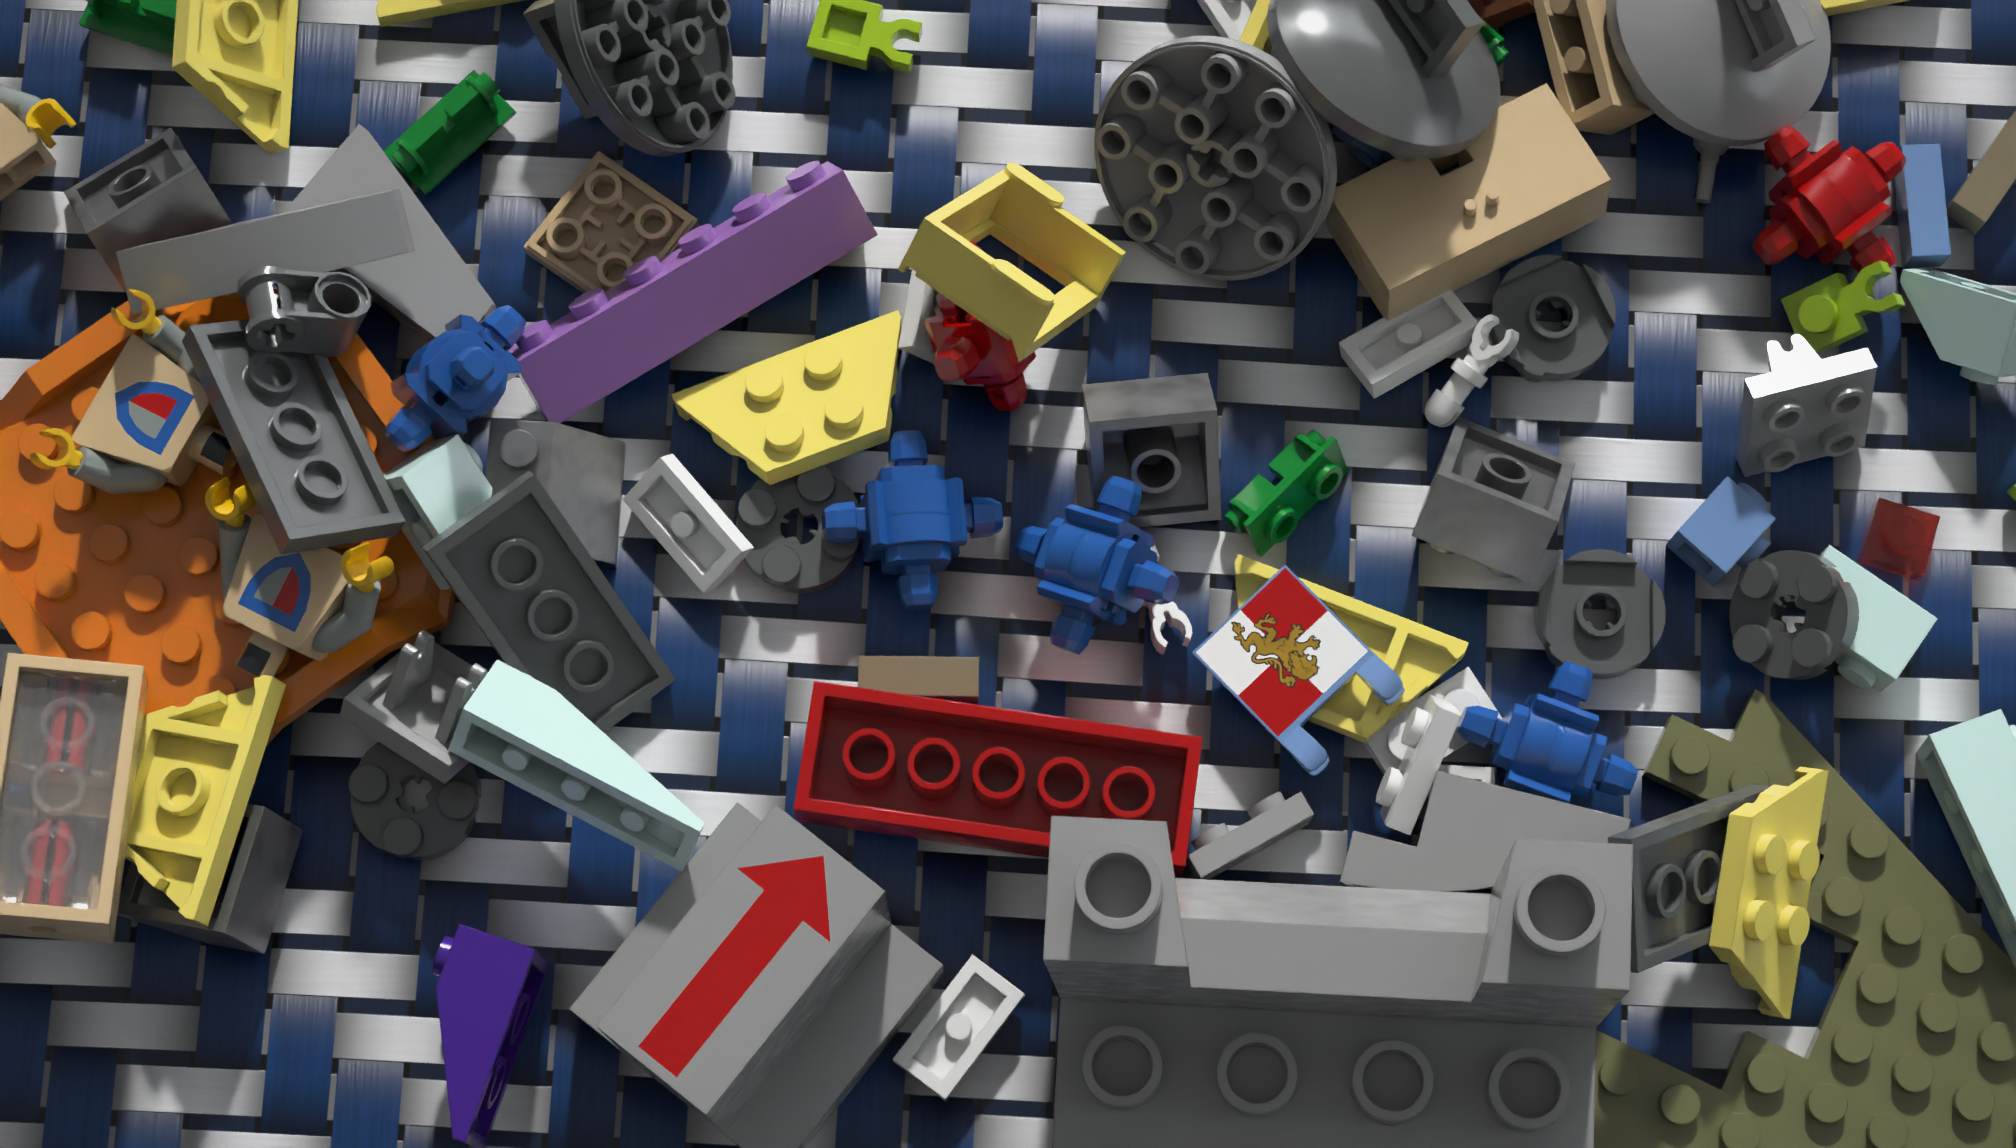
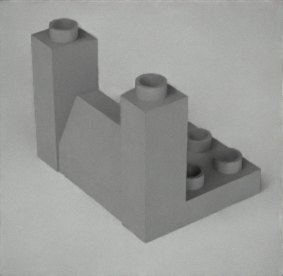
[1043,816,1633,1148]

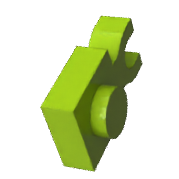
[806,0,922,74]
[1781,260,1905,355]

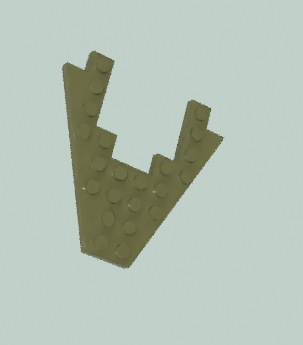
[1594,689,2016,1148]

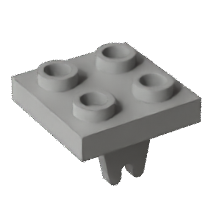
[1736,334,1877,477]
[339,630,487,784]

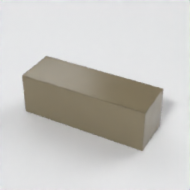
[1947,111,2016,234]
[858,656,979,704]

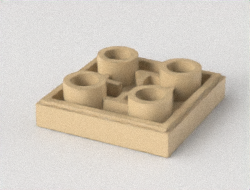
[523,151,700,294]

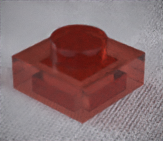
[1857,497,1940,581]

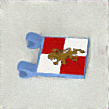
[1192,565,1405,777]

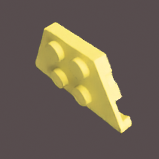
[172,0,298,154]
[671,310,902,485]
[1234,554,1469,743]
[125,675,286,926]
[1709,767,1828,1019]

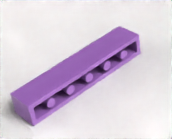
[508,161,878,423]

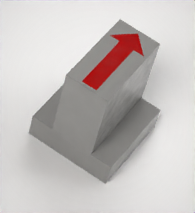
[569,802,944,1148]

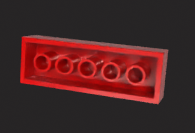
[794,681,1203,877]

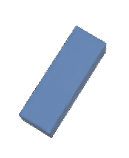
[1894,144,1951,268]

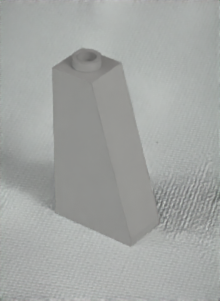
[283,124,497,343]

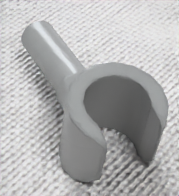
[1693,138,1729,204]

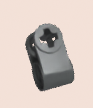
[237,266,371,357]

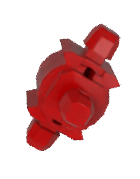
[1753,126,1906,273]
[923,241,1036,411]

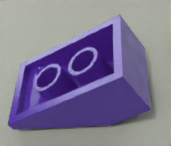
[432,924,551,1148]

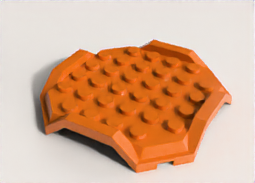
[0,288,456,746]

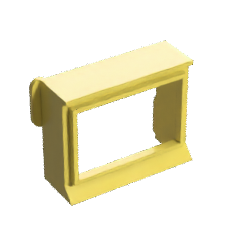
[898,163,1126,362]

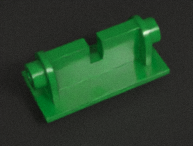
[79,0,177,57]
[384,70,516,196]
[1223,429,1349,557]

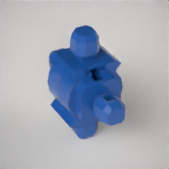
[385,305,526,452]
[822,430,1003,611]
[1014,476,1179,655]
[1456,661,1638,803]

